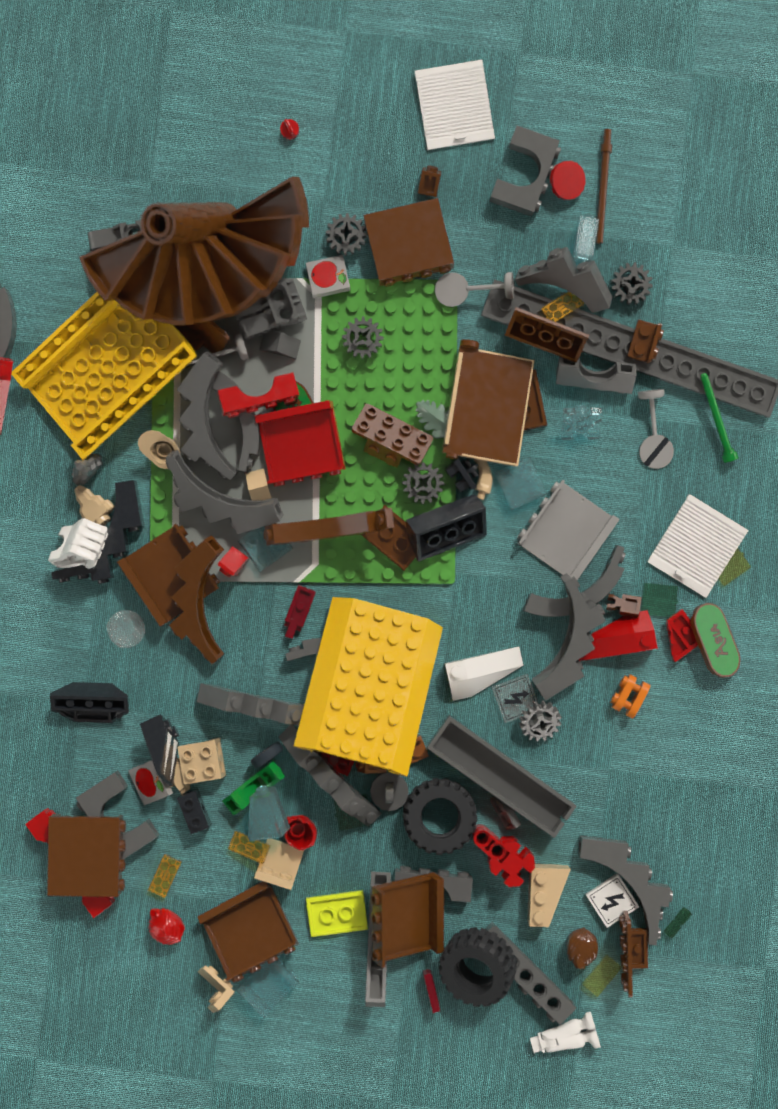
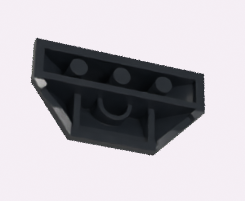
[49,682,129,723]

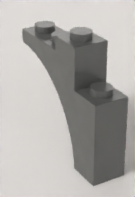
[515,247,612,313]

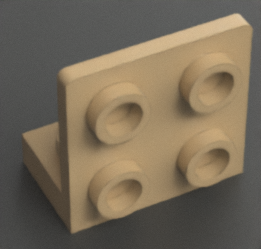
[178,738,226,784]
[254,838,304,890]
[198,965,235,1013]

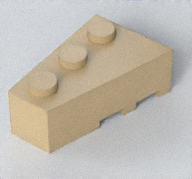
[527,864,571,927]

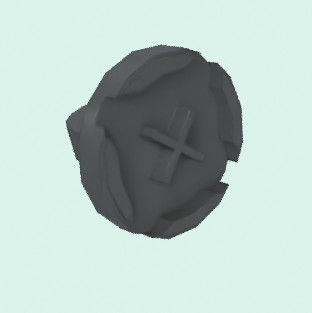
[370,772,409,811]

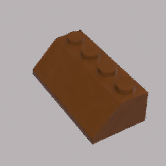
[505,307,589,363]

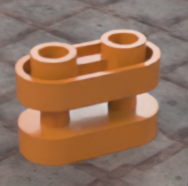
[610,674,651,719]

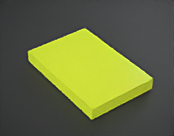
[306,890,368,937]

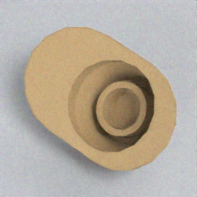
[138,430,181,469]

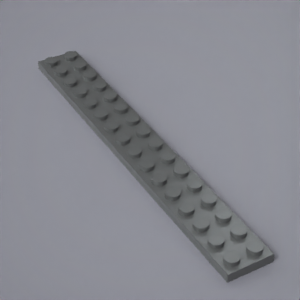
[481,279,778,418]

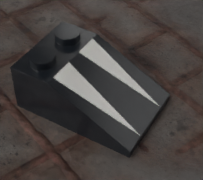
[140,714,179,787]

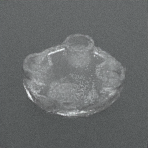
[106,610,145,648]

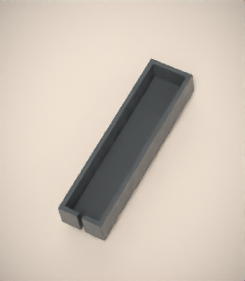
[427,714,577,838]

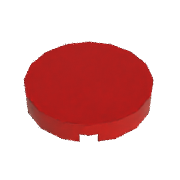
[549,161,586,200]

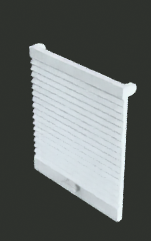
[415,60,495,150]
[647,494,749,598]

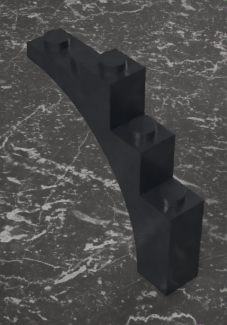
[51,480,144,584]

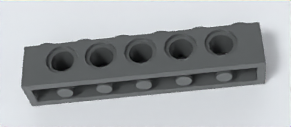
[485,922,577,1025]

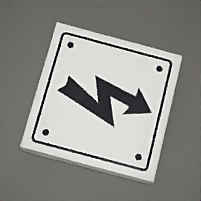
[586,873,639,928]

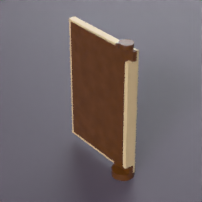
[442,339,534,467]

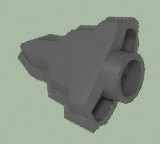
[72,454,103,485]

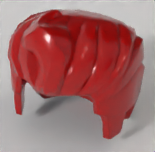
[283,815,317,850]
[148,908,185,945]

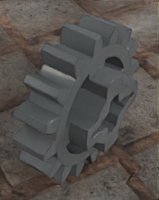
[326,213,367,256]
[610,262,653,305]
[342,316,384,359]
[402,462,444,504]
[519,700,561,741]

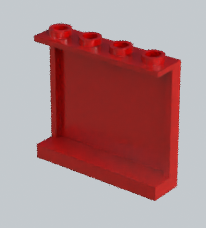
[254,400,346,487]

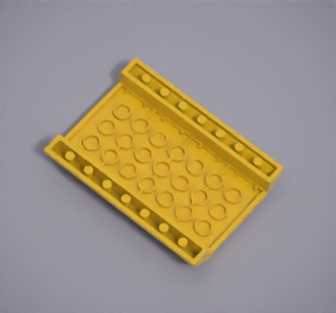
[11,292,197,460]
[293,597,443,777]

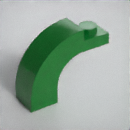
[222,761,285,816]

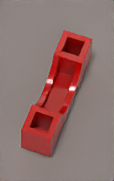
[217,372,299,418]

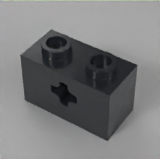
[177,788,212,834]

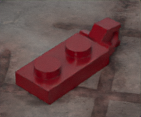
[284,585,316,639]

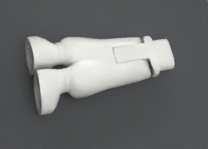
[530,1011,601,1053]

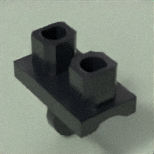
[445,458,479,493]

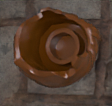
[566,927,598,969]

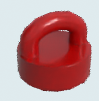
[280,119,299,140]

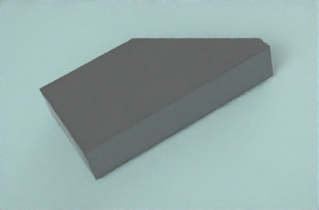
[490,796,521,830]

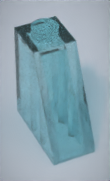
[571,214,599,265]
[248,785,290,841]

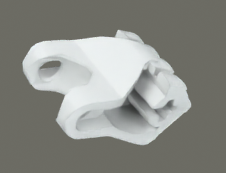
[48,518,108,569]

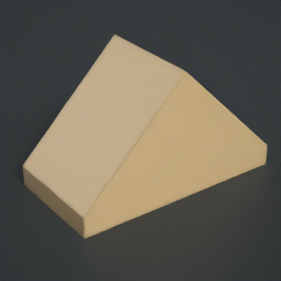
[245,468,272,500]

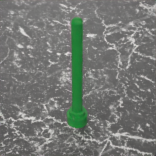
[700,373,739,463]

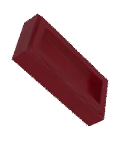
[423,969,440,1013]

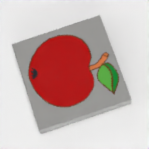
[306,255,351,299]
[128,760,173,805]

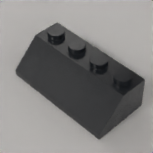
[406,494,487,562]

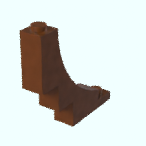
[263,508,394,546]

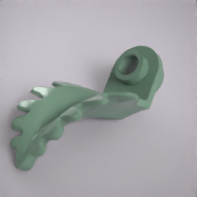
[415,400,449,438]

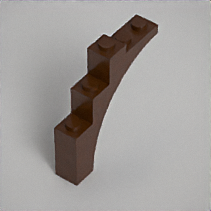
[169,535,224,664]

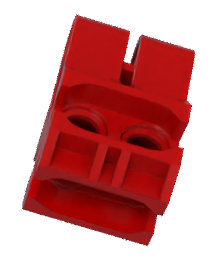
[472,824,535,887]

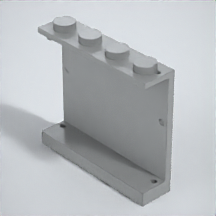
[517,480,620,580]

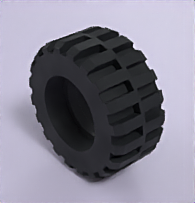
[403,778,477,855]
[438,927,517,1007]

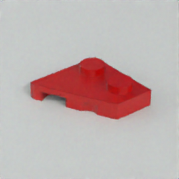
[666,609,698,662]

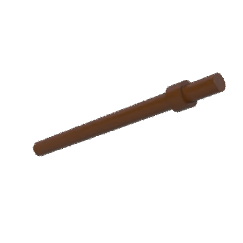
[595,129,612,244]

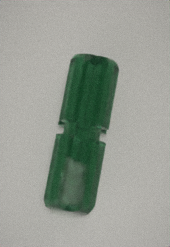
[664,907,692,938]

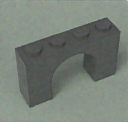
[489,125,561,217]
[76,770,160,859]

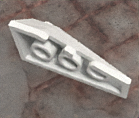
[444,647,523,701]

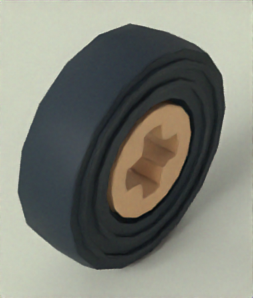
[251,741,283,769]

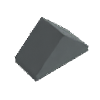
[259,332,301,359]

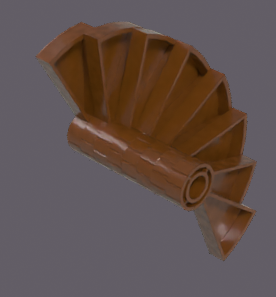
[79,177,309,325]

